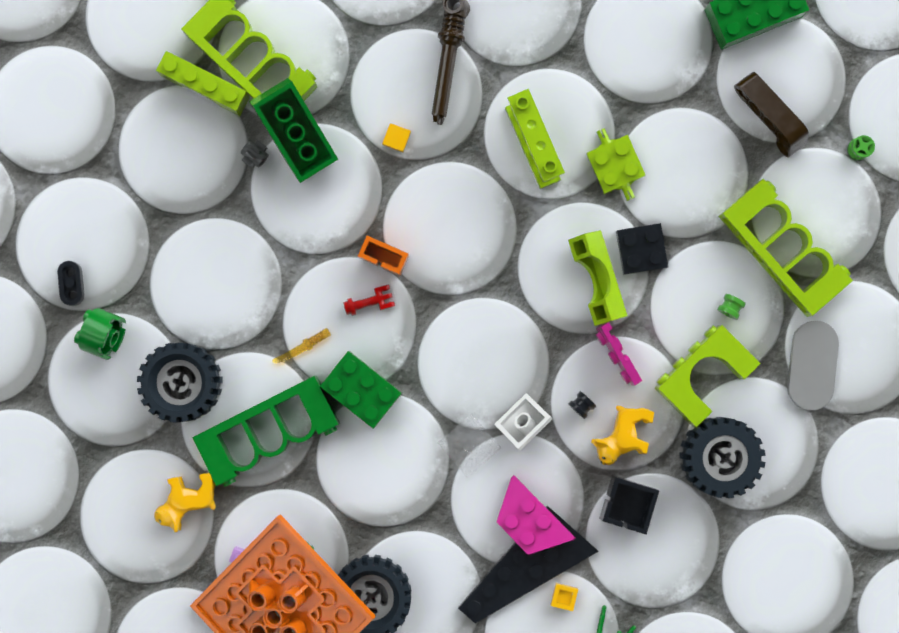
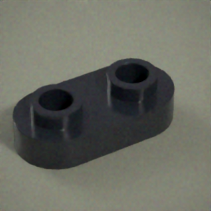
[57,261,84,306]

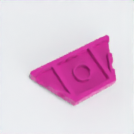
[496,475,576,555]

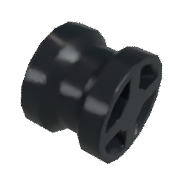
[568,391,596,419]

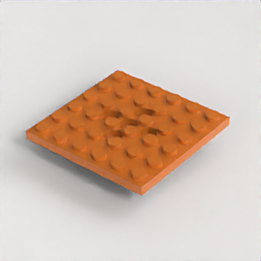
[190,514,376,633]

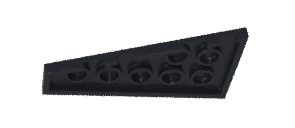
[458,505,599,623]

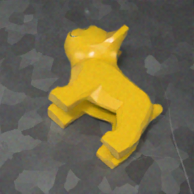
[591,405,654,465]
[154,473,216,532]

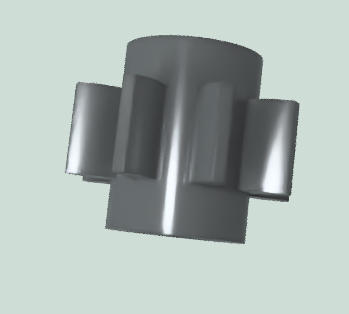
[241,140,269,168]

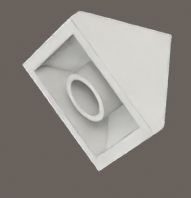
[494,393,552,451]

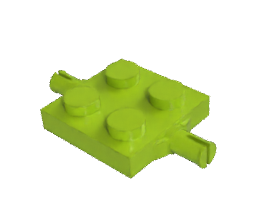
[586,128,646,201]

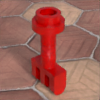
[343,284,395,316]

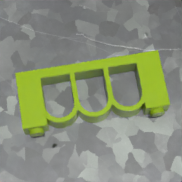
[181,0,317,101]
[718,178,853,317]

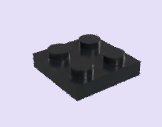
[616,223,668,275]

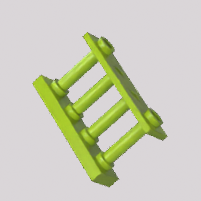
[505,88,565,189]

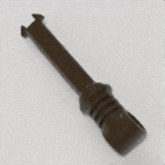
[432,0,470,125]

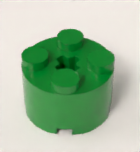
[74,308,126,360]

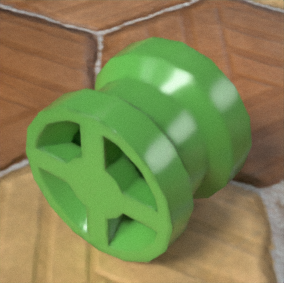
[847,135,875,160]
[717,293,746,320]

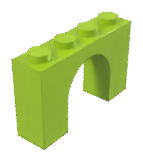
[655,325,761,427]

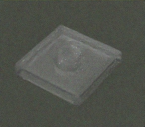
[438,413,501,477]

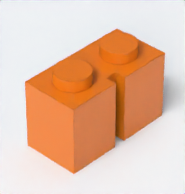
[358,236,409,276]

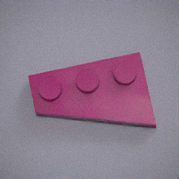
[596,322,642,386]

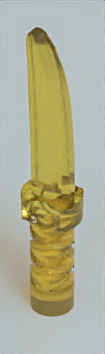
[272,328,331,363]

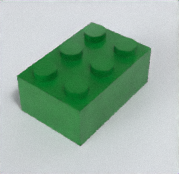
[320,351,402,429]

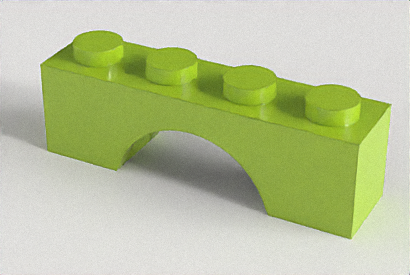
[156,51,250,116]
[568,230,627,326]

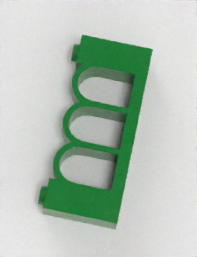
[192,376,340,487]

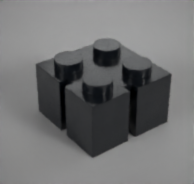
[599,475,660,535]

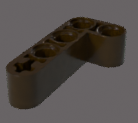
[734,72,809,158]

